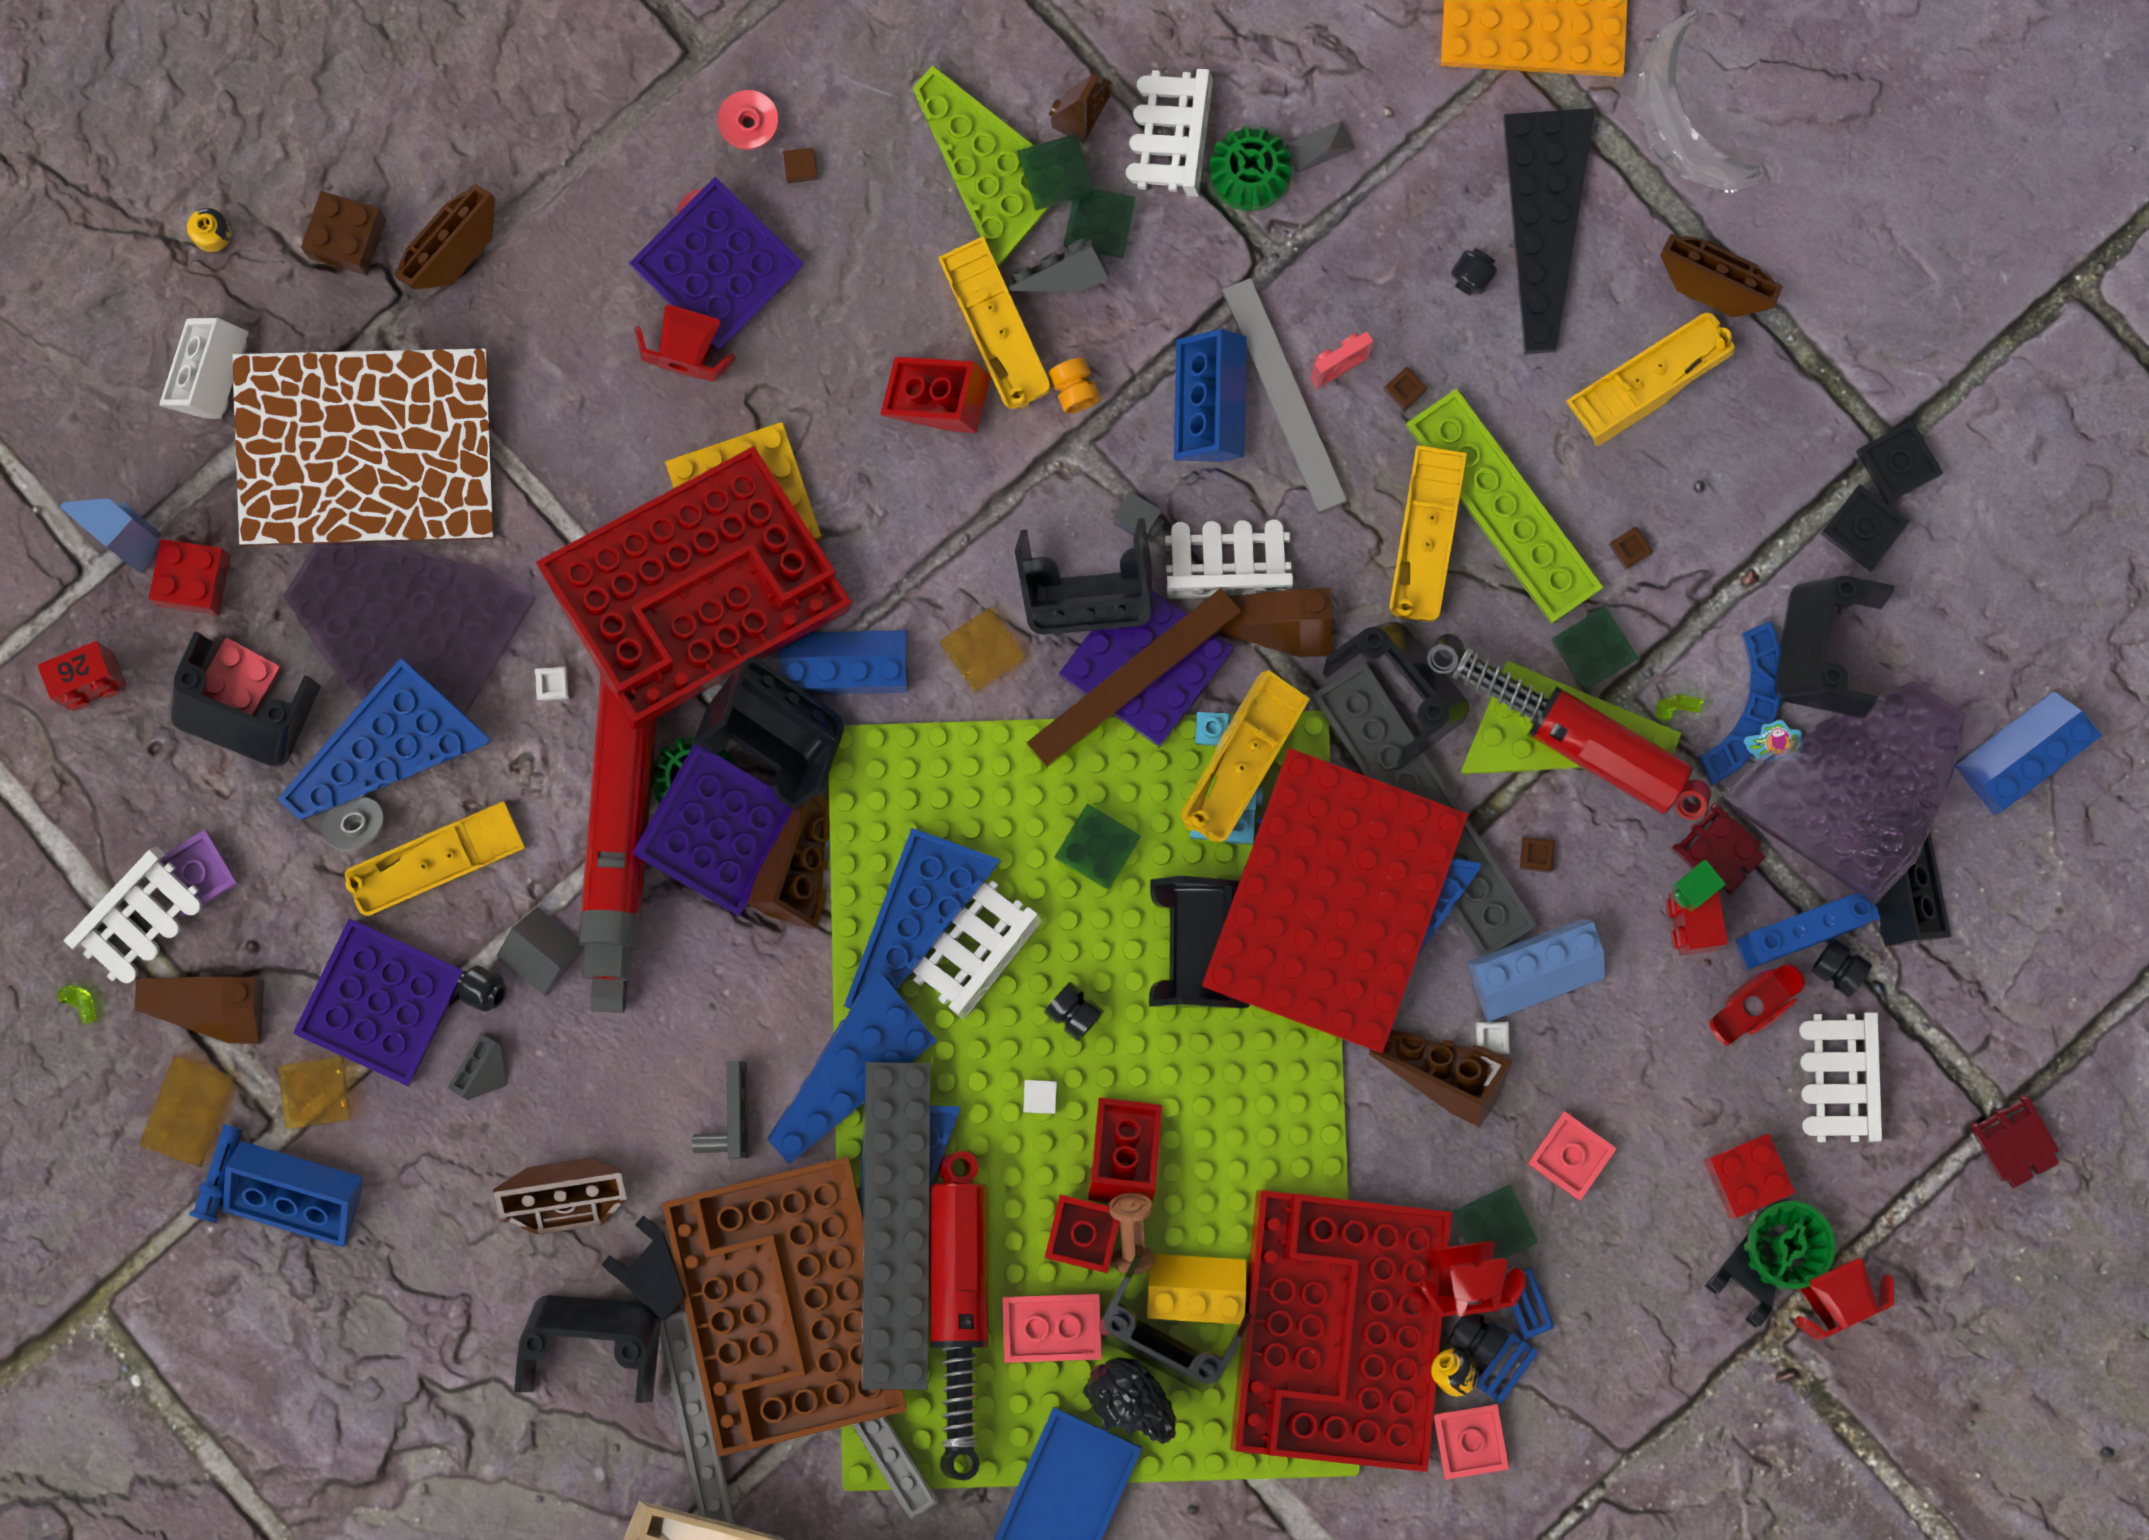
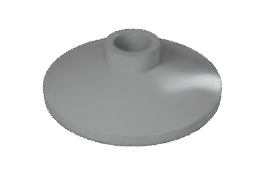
[322,797,384,851]

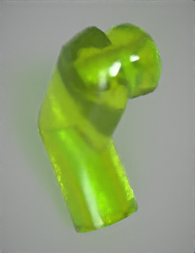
[1655,694,1703,721]
[57,984,97,1025]

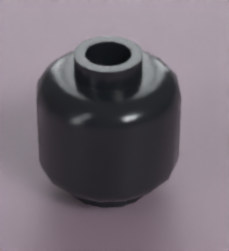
[1451,248,1497,296]
[457,965,507,1012]

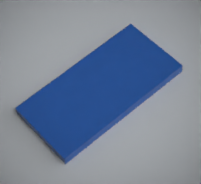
[994,1406,1142,1540]

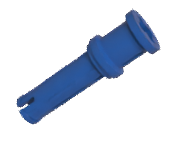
[189,1124,243,1224]

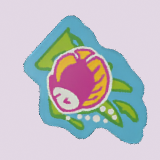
[1744,720,1802,763]

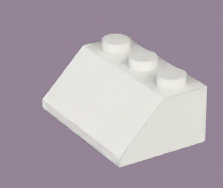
[159,318,249,419]

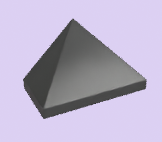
[1286,121,1354,173]
[448,1033,507,1100]

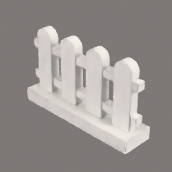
[1126,69,1213,197]
[1165,520,1293,599]
[63,846,202,983]
[913,881,1042,1020]
[1799,1012,1882,1143]

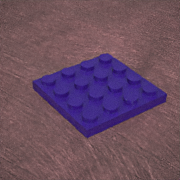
[629,177,804,352]
[1059,590,1234,748]
[632,744,793,916]
[293,918,465,1087]

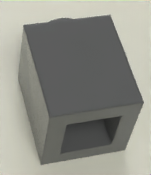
[1114,492,1164,538]

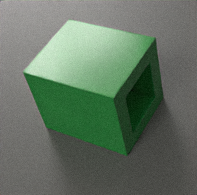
[1671,859,1726,912]

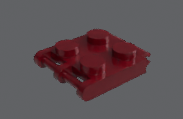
[1671,803,1765,895]
[1969,1094,2059,1188]

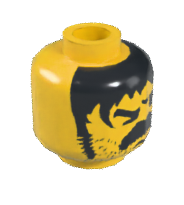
[187,208,231,252]
[1431,1348,1479,1397]

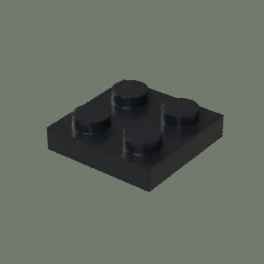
[1856,420,1943,504]
[1821,484,1910,572]

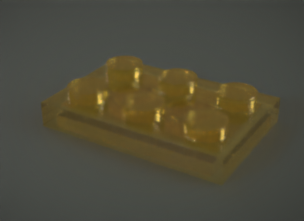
[139,1055,236,1167]

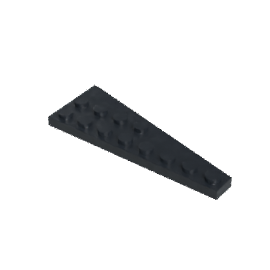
[1503,108,1595,354]

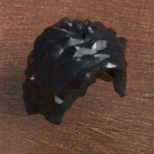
[1083,1357,1176,1444]

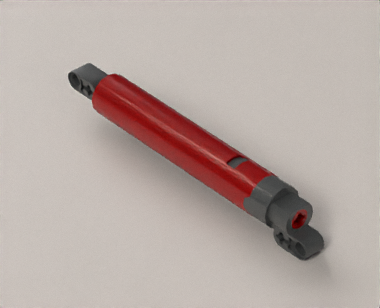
[578,674,657,1013]

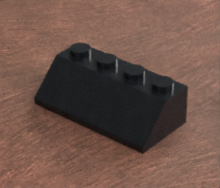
[1860,813,1951,947]

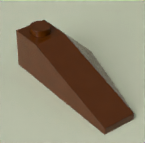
[1049,74,1113,144]
[1204,588,1332,658]
[747,794,830,929]
[134,977,264,1044]
[1369,1030,1512,1128]

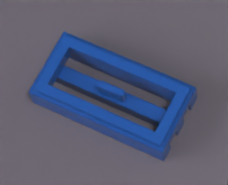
[1504,1267,1554,1339]
[1476,1332,1538,1404]

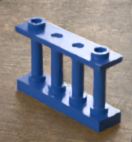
[1735,889,1880,970]

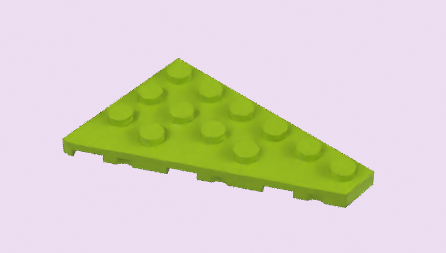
[913,66,1074,269]
[1460,660,1682,776]

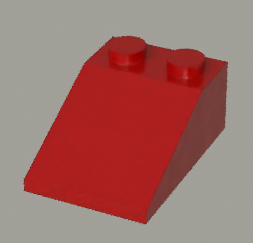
[880,357,991,433]
[1087,1097,1162,1203]

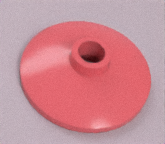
[717,90,779,150]

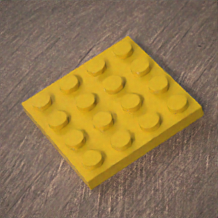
[665,422,822,541]

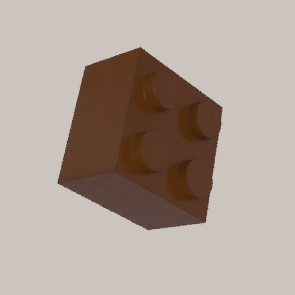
[301,191,386,276]

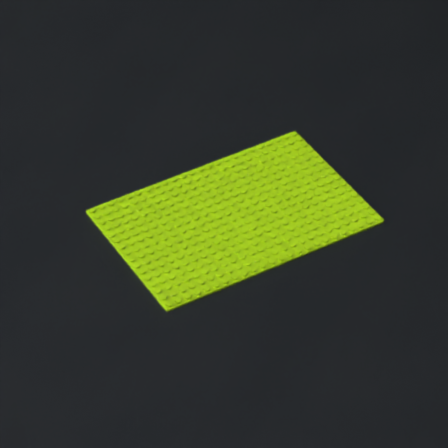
[829,711,1360,1491]

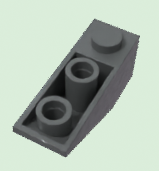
[1009,238,1109,292]

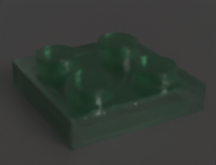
[1017,134,1094,211]
[1063,185,1136,259]
[1551,606,1639,692]
[1054,803,1141,891]
[1452,1184,1538,1259]

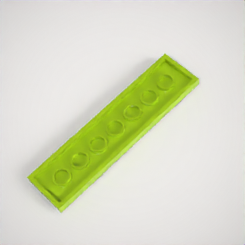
[1405,388,1603,625]

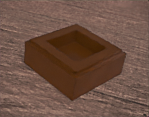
[783,147,818,184]
[1383,366,1428,411]
[1609,526,1653,570]
[1519,837,1555,873]

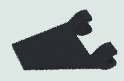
[601,1215,686,1321]
[1705,1228,1785,1328]

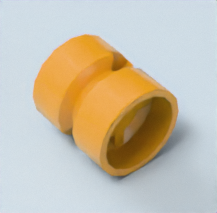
[1048,357,1101,414]

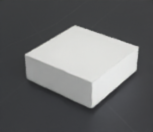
[535,667,570,701]
[1475,1022,1510,1055]
[1023,1080,1057,1114]

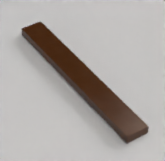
[1026,588,1241,768]

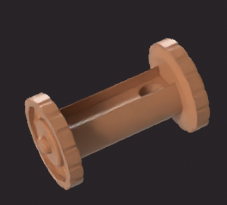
[1109,1193,1155,1274]

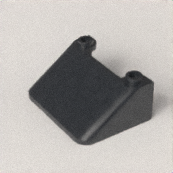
[1149,876,1251,1009]

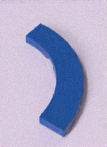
[1698,621,1781,786]

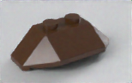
[394,184,495,290]
[1660,234,1783,317]
[493,1157,627,1235]

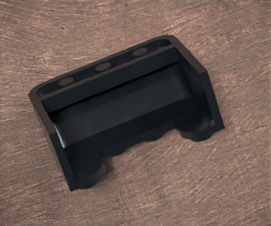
[694,657,844,811]

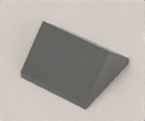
[496,907,584,996]

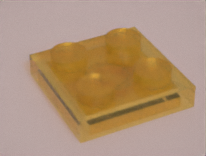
[939,606,1026,694]
[278,1056,351,1130]

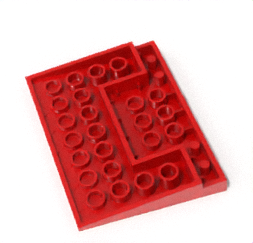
[536,446,852,730]
[1230,1190,1452,1472]

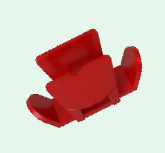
[634,304,736,382]
[1709,964,1805,1046]
[1418,1241,1526,1317]
[1794,1258,1894,1341]

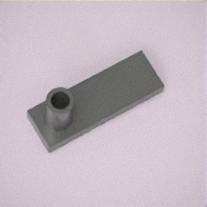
[692,1061,748,1159]

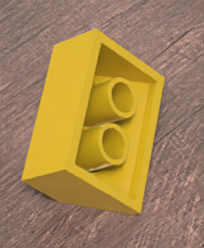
[1146,1254,1246,1324]

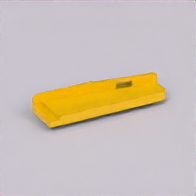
[938,236,1051,409]
[1566,313,1735,446]
[1389,445,1467,622]
[1181,670,1310,842]
[345,800,525,916]

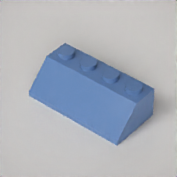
[60,498,162,573]
[1466,918,1605,1022]

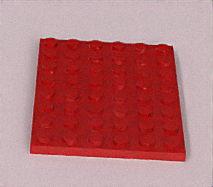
[1201,748,1468,1054]

